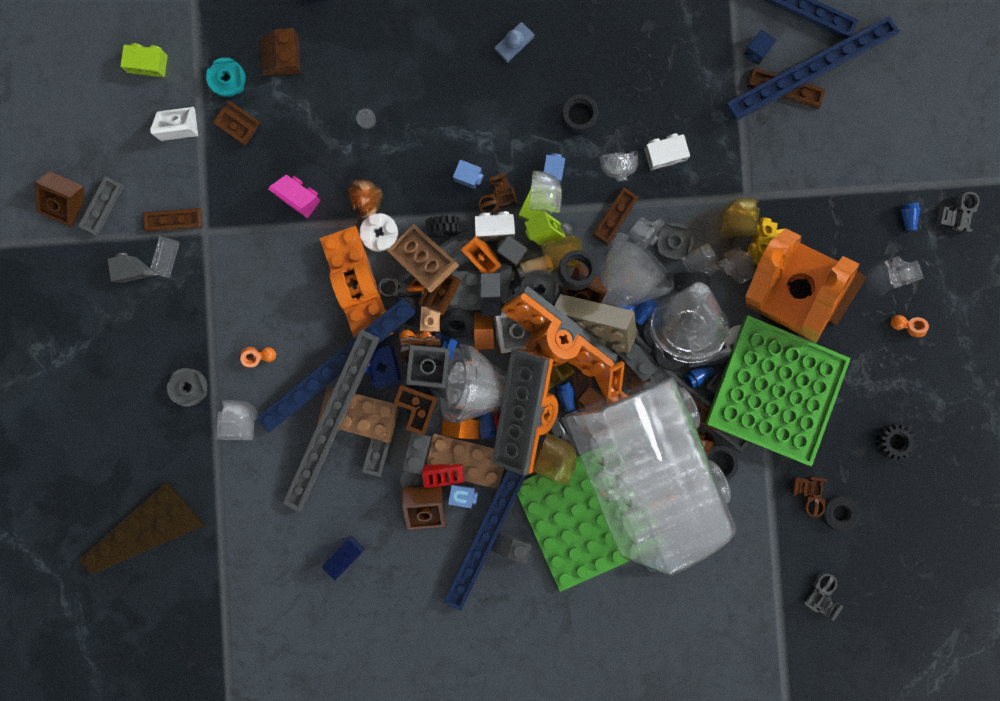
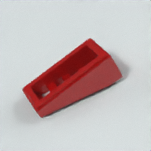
[422,464,465,488]

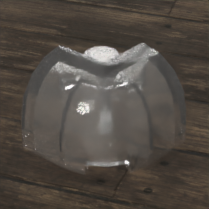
[529,171,562,216]
[217,400,259,440]

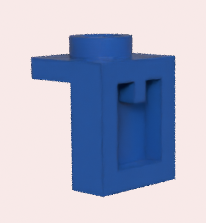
[433,333,458,360]

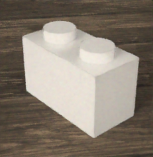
[644,133,690,171]

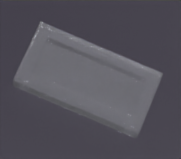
[150,236,180,278]

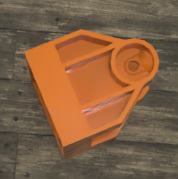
[746,228,859,343]

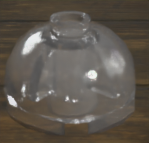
[599,150,638,182]

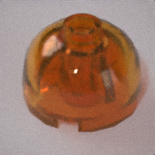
[349,179,383,219]

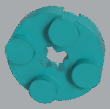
[206,58,246,97]

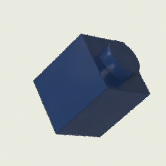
[744,29,776,65]

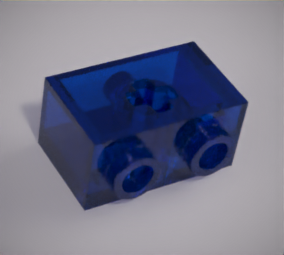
[368,345,403,390]
[321,536,365,581]

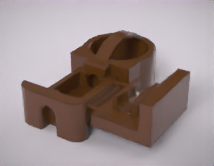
[478,173,518,215]
[791,476,828,517]

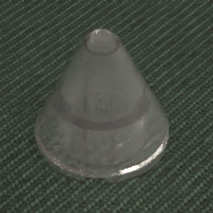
[599,233,675,309]
[650,282,729,363]
[440,344,507,423]

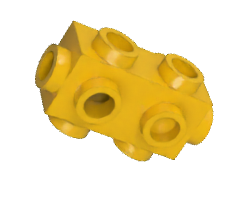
[747,217,784,265]

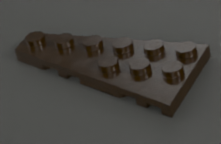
[78,483,205,575]

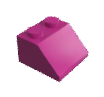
[268,175,321,219]

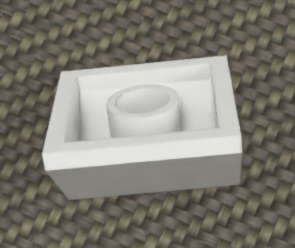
[150,107,198,141]

